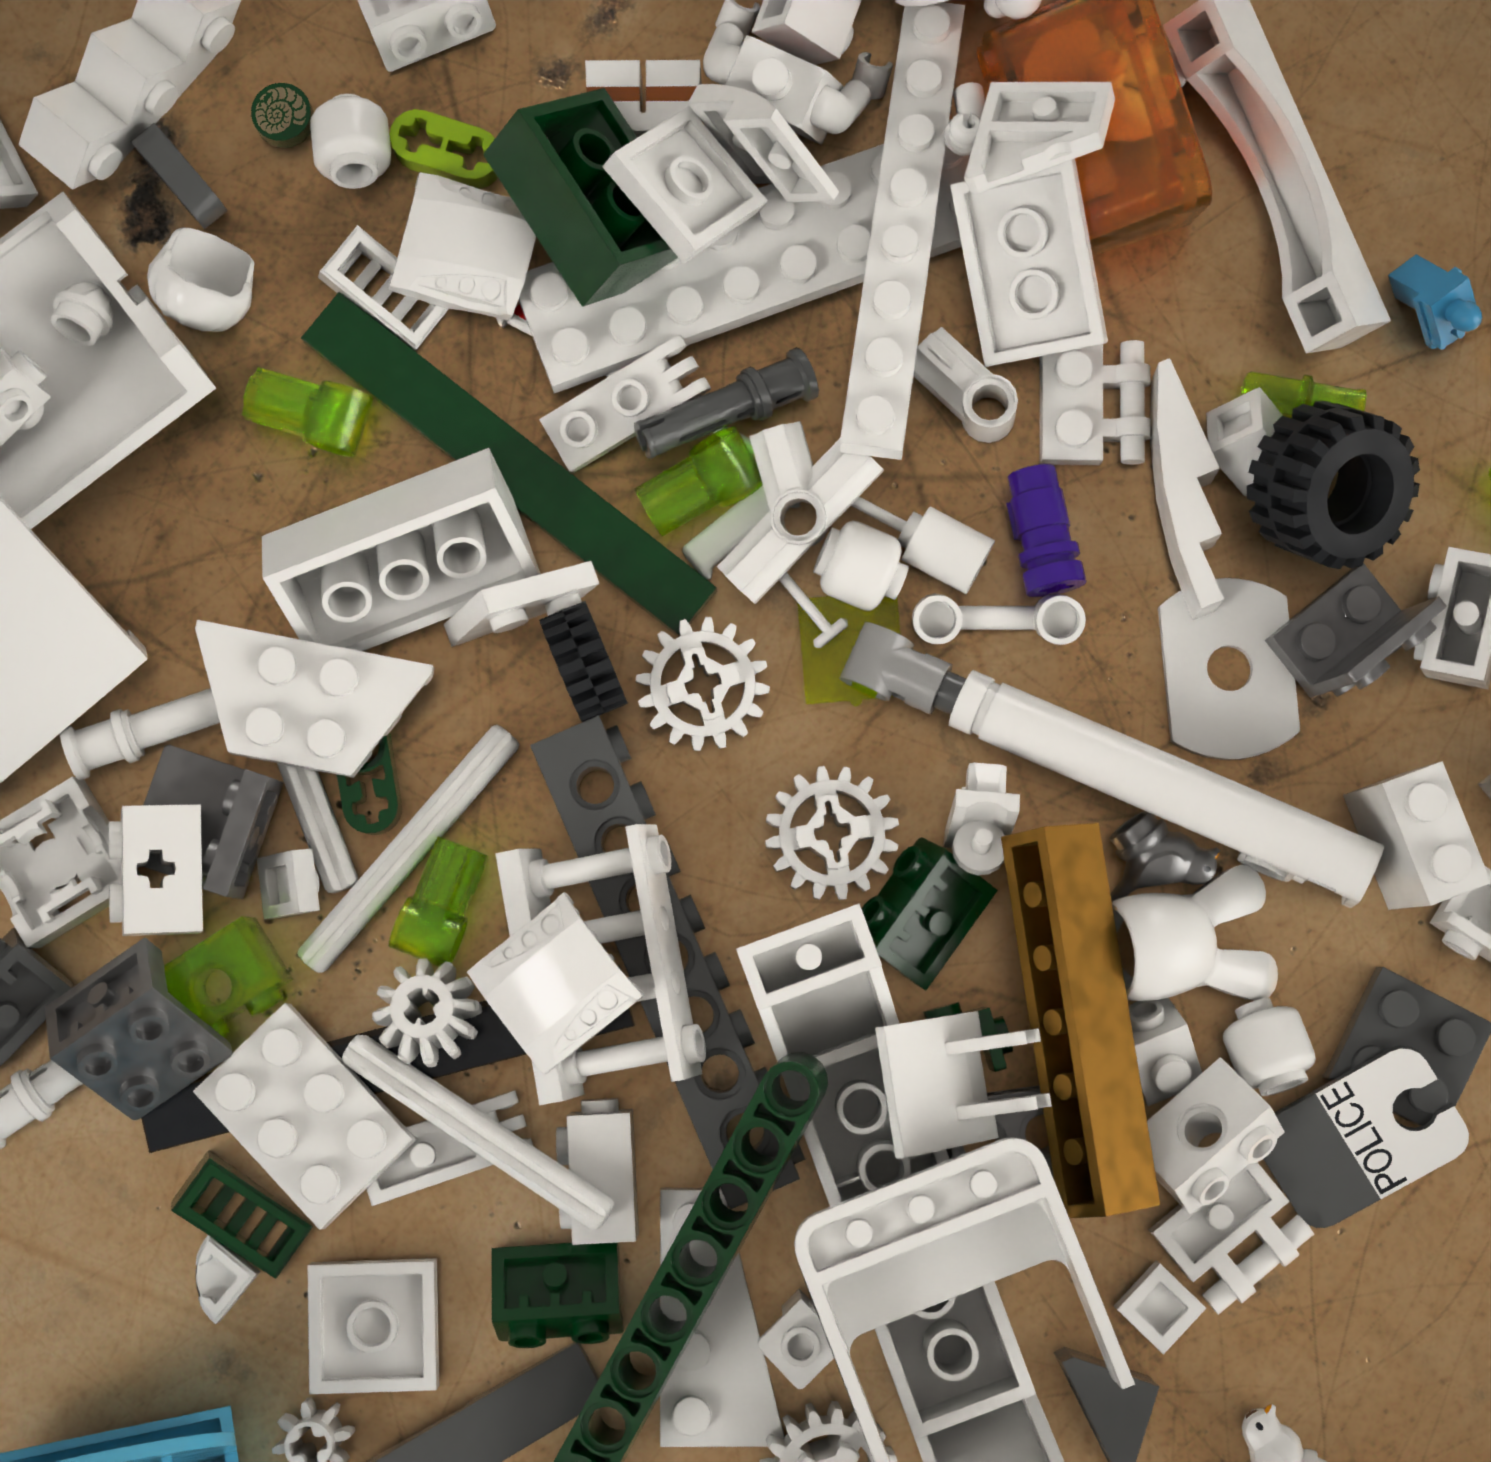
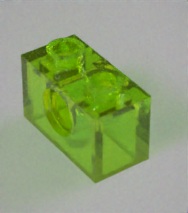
[164,916,294,1037]

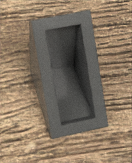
[1054,1347,1159,1462]

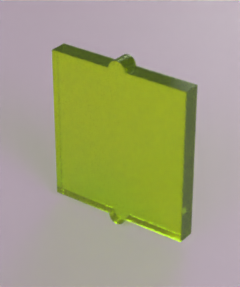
[797,596,901,707]

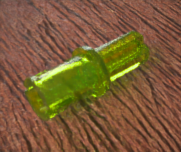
[1240,371,1367,415]

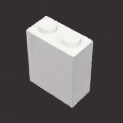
[1343,761,1491,910]

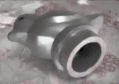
[1110,811,1220,902]

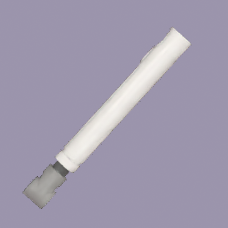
[839,622,1384,908]

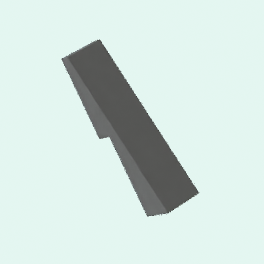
[366,1342,599,1462]

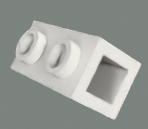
[556,1098,639,1245]

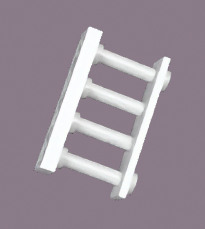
[495,824,706,1105]

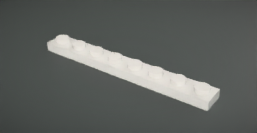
[840,2,965,460]

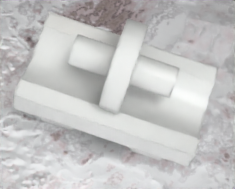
[944,762,1020,875]

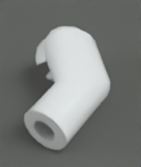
[944,82,985,156]

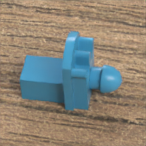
[1388,254,1482,350]

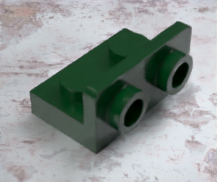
[861,837,998,991]
[492,1242,624,1348]

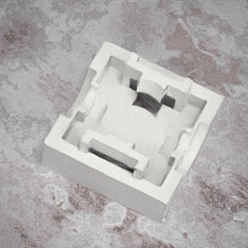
[0,776,141,948]

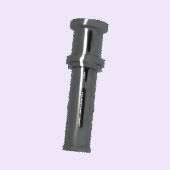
[634,347,819,459]

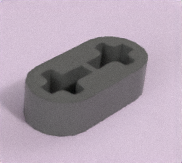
[130,123,228,230]

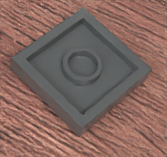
[1323,967,1491,1126]

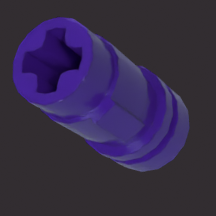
[1006,464,1087,597]

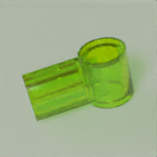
[242,367,374,458]
[634,426,763,537]
[388,836,489,967]

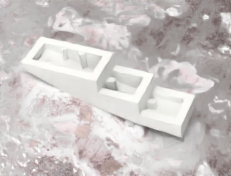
[1150,358,1224,620]

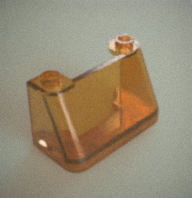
[977,0,1212,256]

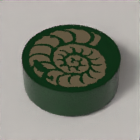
[251,83,314,148]

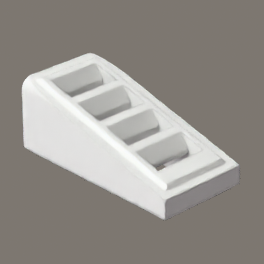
[318,225,449,351]

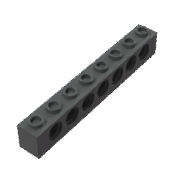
[530,715,806,1210]

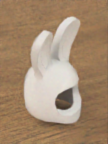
[1112,865,1278,1001]

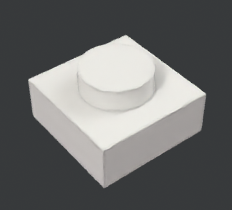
[257,849,320,919]
[1114,1261,1206,1355]

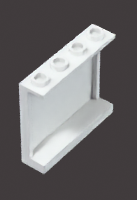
[0,497,148,783]

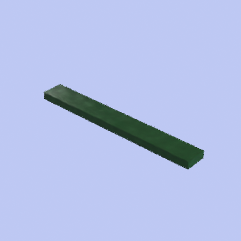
[301,292,717,637]

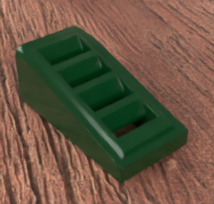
[171,1151,313,1279]

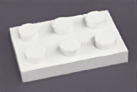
[950,158,1108,367]
[193,1003,417,1230]

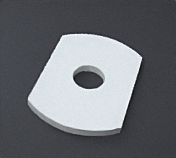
[1158,578,1300,760]

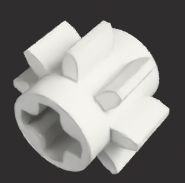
[272,1397,356,1462]

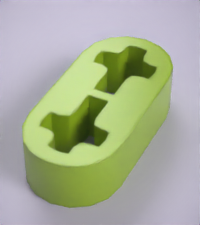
[389,109,498,189]

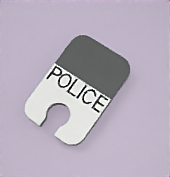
[1264,1045,1469,1228]

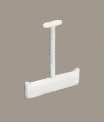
[682,483,848,649]

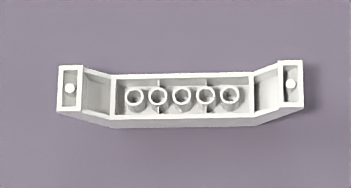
[736,904,1064,1462]

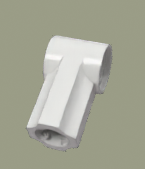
[914,327,1018,443]

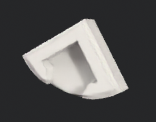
[195,1235,260,1324]

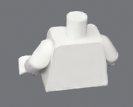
[703,0,893,145]

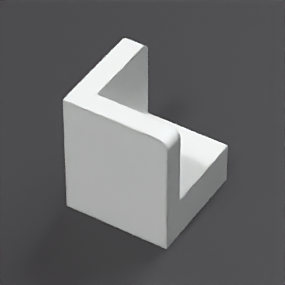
[1206,387,1283,496]

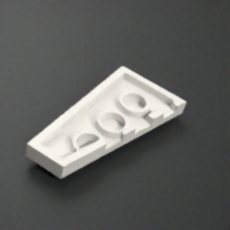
[660,1188,785,1447]

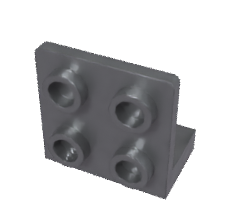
[1265,563,1447,698]
[143,745,283,899]
[45,937,232,1120]

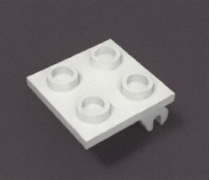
[875,1011,1052,1159]

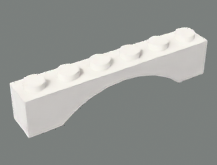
[1163,0,1391,354]

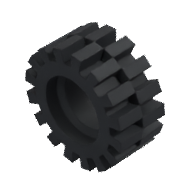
[539,601,628,722]

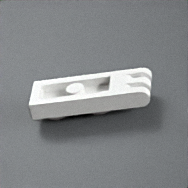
[539,335,711,473]
[367,1090,533,1206]

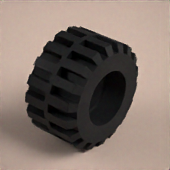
[1246,401,1420,569]

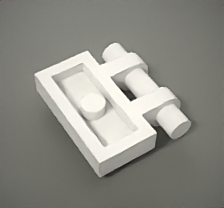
[1039,340,1151,465]
[1149,1162,1314,1315]

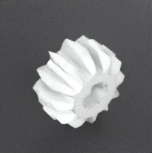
[372,958,482,1067]

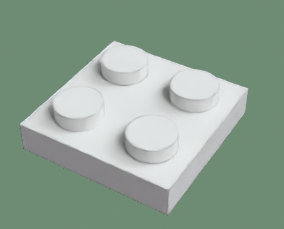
[602,106,768,264]
[307,1258,439,1394]

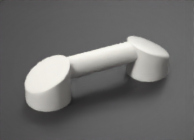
[912,593,1086,645]

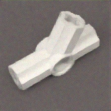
[717,421,884,604]

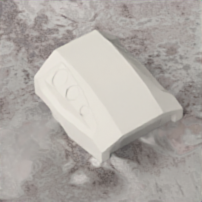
[388,172,536,321]
[467,892,645,1074]

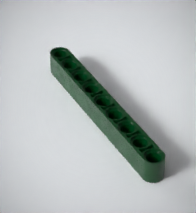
[554,1052,828,1462]

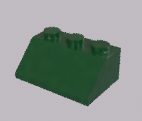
[483,88,678,307]

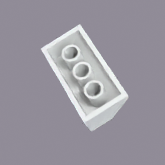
[262,448,541,651]

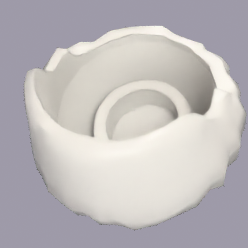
[147,227,254,332]

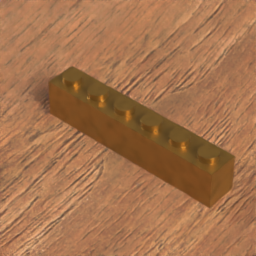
[1001,823,1160,1219]

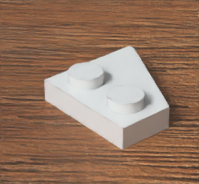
[964,82,1115,193]

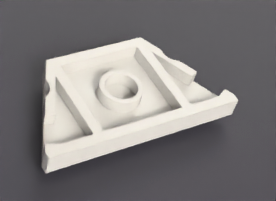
[195,620,435,778]

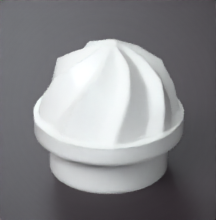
[51,282,114,346]

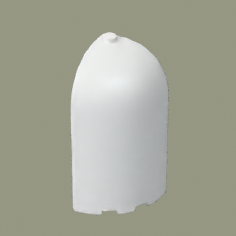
[0,192,216,529]

